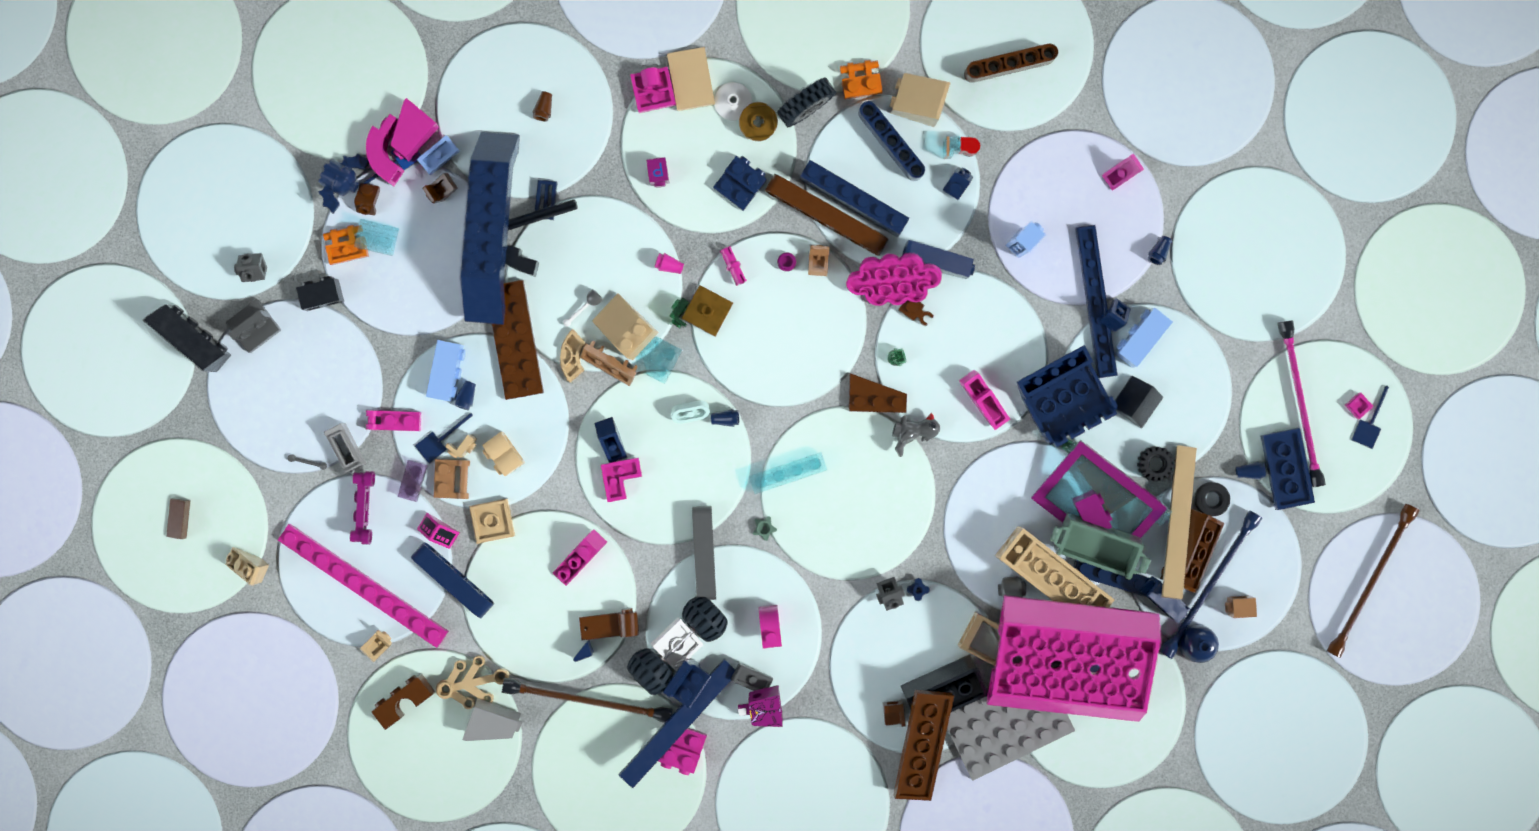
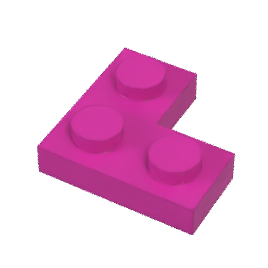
[601,458,642,502]

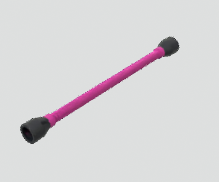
[1277,320,1326,487]

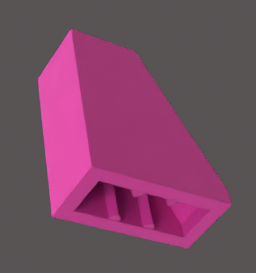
[391,98,439,162]

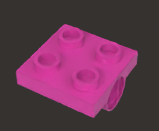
[630,67,676,114]

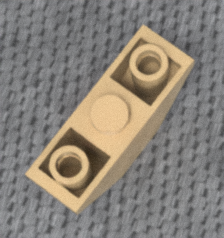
[225,547,269,585]

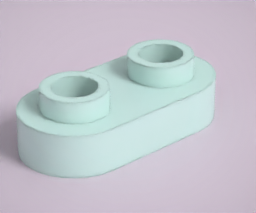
[671,401,710,424]

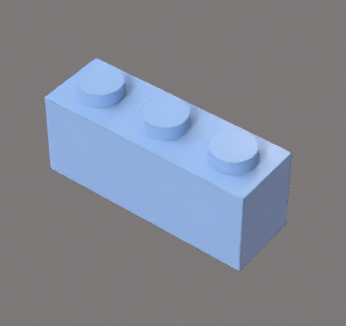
[1006,221,1046,258]
[1115,308,1173,368]
[426,340,466,402]

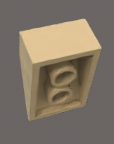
[592,293,659,360]

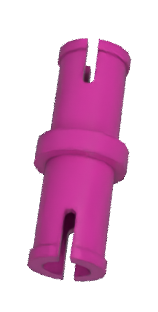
[720,246,747,286]

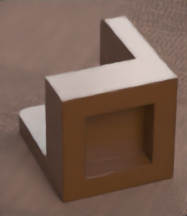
[882,700,906,727]

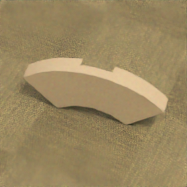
[560,329,586,383]

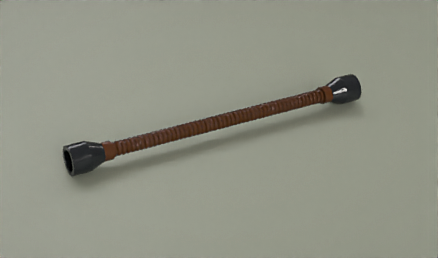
[501,678,672,723]

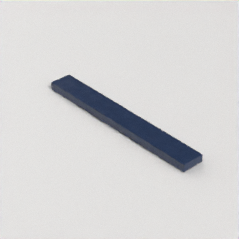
[1075,225,1118,378]
[618,659,735,789]

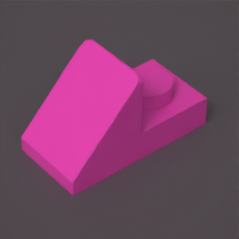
[1102,153,1144,191]

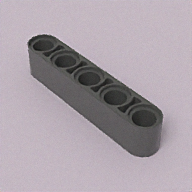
[692,506,716,600]

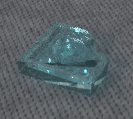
[640,336,683,384]

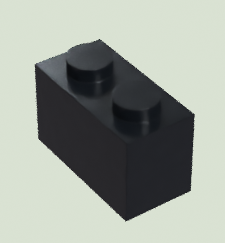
[296,276,344,311]

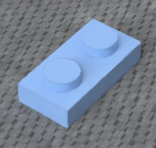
[417,135,460,175]

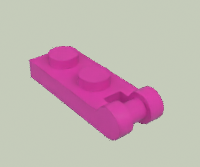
[365,410,421,431]

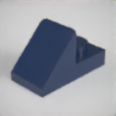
[1100,298,1131,332]

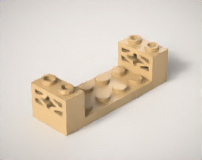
[995,526,1115,607]

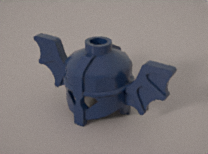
[318,153,369,214]

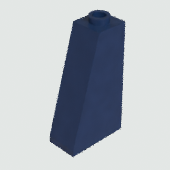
[902,240,976,279]

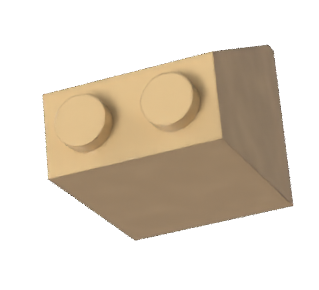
[889,73,951,127]

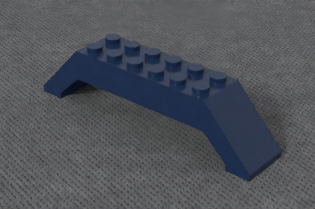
[460,132,520,325]

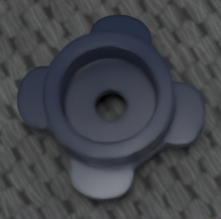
[907,578,930,601]

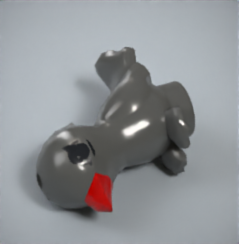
[892,413,940,457]

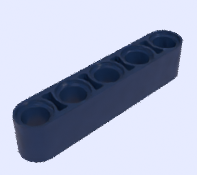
[858,101,925,181]
[411,542,494,619]

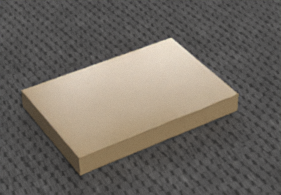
[667,47,715,111]

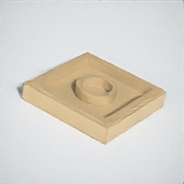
[469,499,515,544]

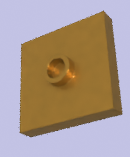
[682,285,733,337]

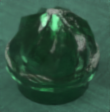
[887,348,907,367]

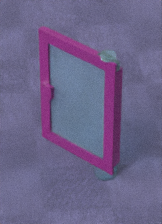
[1031,440,1172,538]

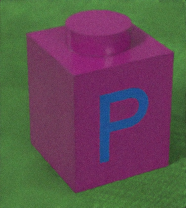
[646,157,670,188]

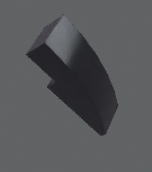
[505,245,540,277]

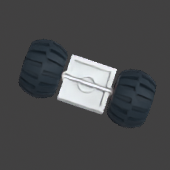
[627,596,728,695]

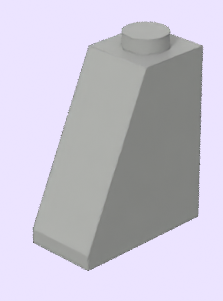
[462,698,522,741]

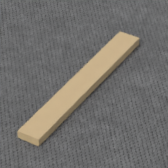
[1161,445,1197,600]

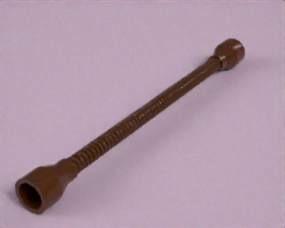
[1326,504,1420,658]

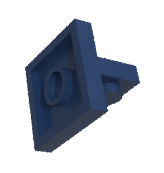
[663,660,712,708]

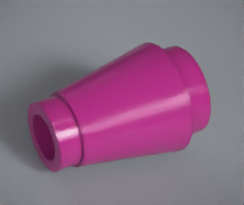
[654,253,684,274]

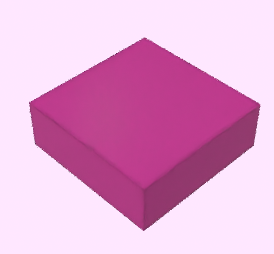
[1345,392,1374,419]

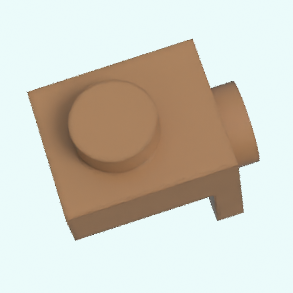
[808,245,829,276]

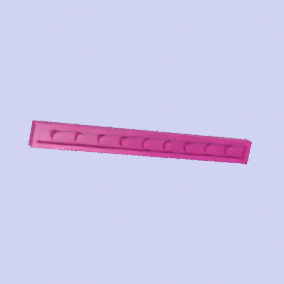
[278,524,449,648]

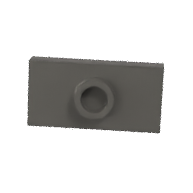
[731,662,773,691]

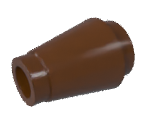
[532,91,553,122]

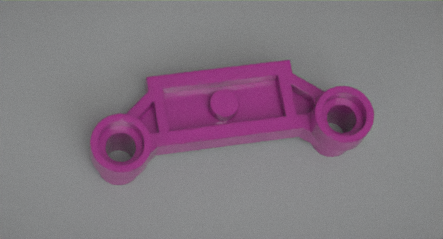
[350,471,375,545]

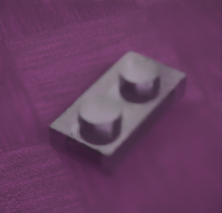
[397,460,428,502]

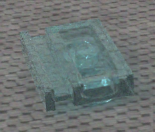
[354,219,399,256]

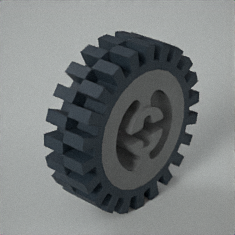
[777,77,836,128]

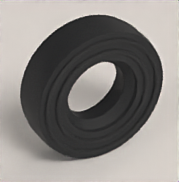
[1194,482,1230,516]

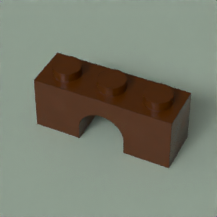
[372,674,435,730]

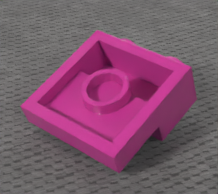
[658,728,707,775]

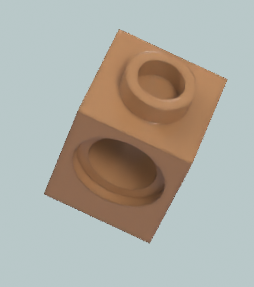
[1225,596,1257,618]

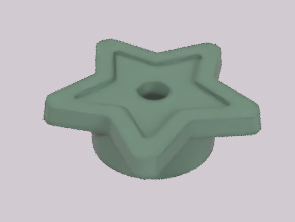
[753,516,777,541]

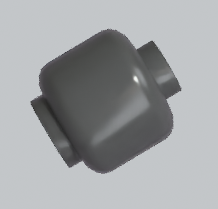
[998,576,1026,598]

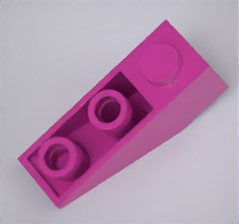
[553,529,607,586]

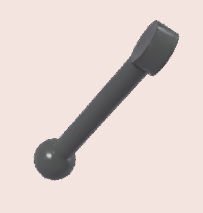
[287,454,327,470]

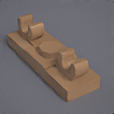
[580,341,637,386]

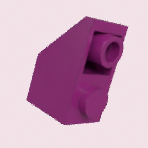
[1072,489,1112,529]

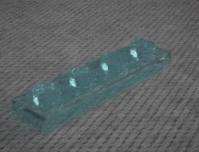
[749,452,827,494]

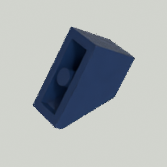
[594,417,627,463]

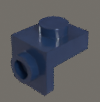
[943,167,973,200]

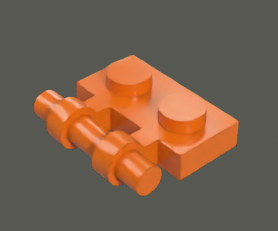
[840,60,883,100]
[323,225,369,265]

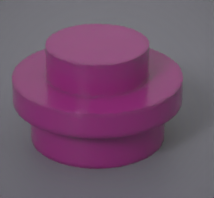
[777,252,796,272]

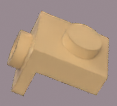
[445,434,477,458]
[360,630,392,663]

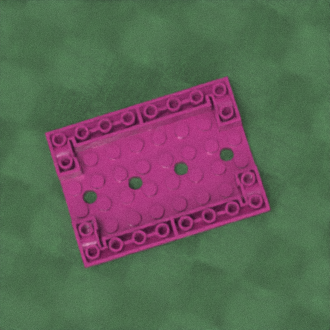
[986,595,1161,722]

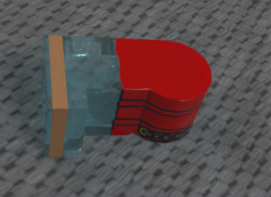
[943,136,981,159]

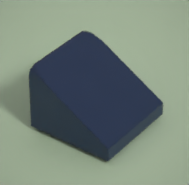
[573,640,594,662]

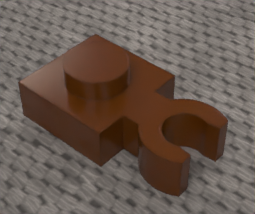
[898,300,934,326]

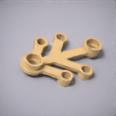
[436,655,510,709]

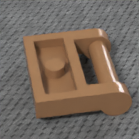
[434,459,470,499]

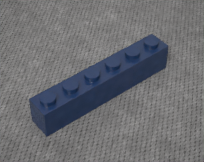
[799,160,910,237]

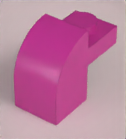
[758,605,782,649]

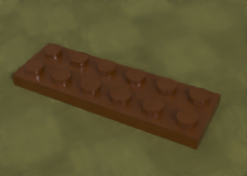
[492,280,544,400]
[893,690,954,801]

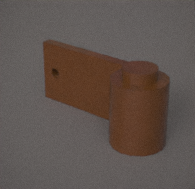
[579,608,639,641]

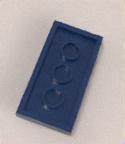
[1260,428,1315,510]

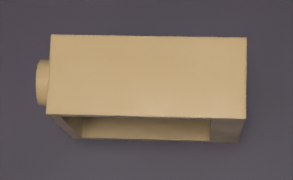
[958,612,999,666]

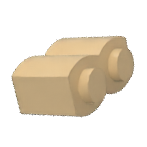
[482,432,525,476]

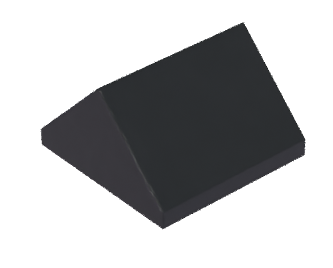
[1115,376,1164,428]

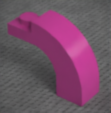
[366,114,405,187]

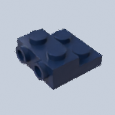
[713,156,767,211]

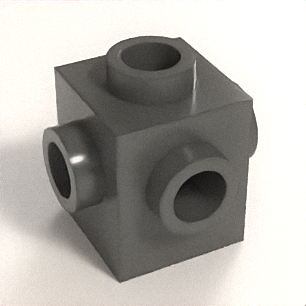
[234,253,268,282]
[876,577,905,611]

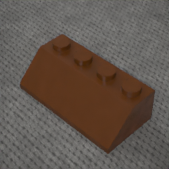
[1160,509,1225,594]

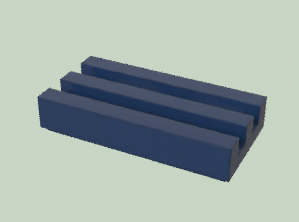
[535,180,558,221]

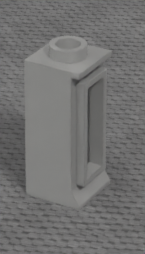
[323,423,367,475]

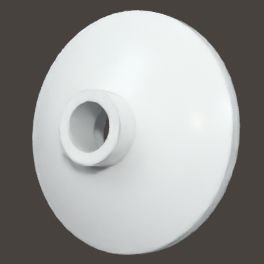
[714,82,752,121]

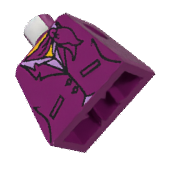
[738,685,783,727]

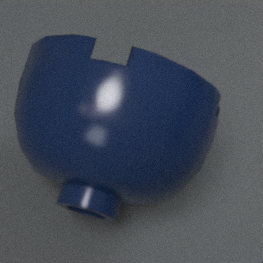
[1178,624,1219,663]

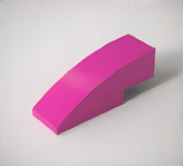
[959,370,1010,430]

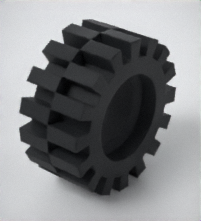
[1137,446,1175,481]

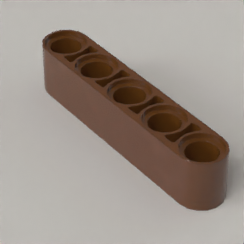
[964,43,1058,83]

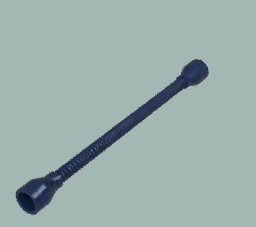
[1159,510,1263,659]

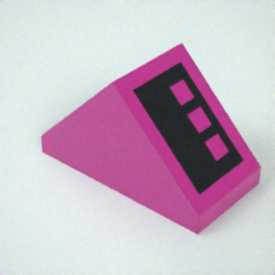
[417,512,460,549]

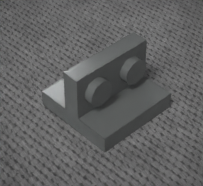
[225,299,281,353]

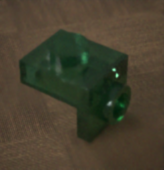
[669,298,690,329]

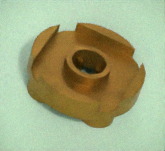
[739,102,778,142]

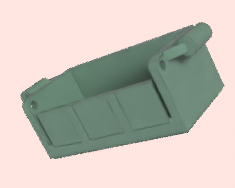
[1050,512,1151,580]

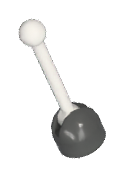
[563,289,603,327]

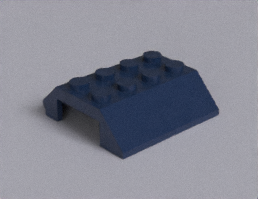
[1016,345,1118,448]

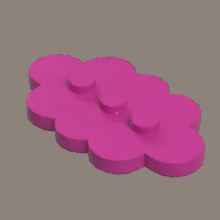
[846,253,942,306]

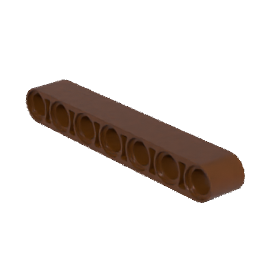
[765,174,889,256]

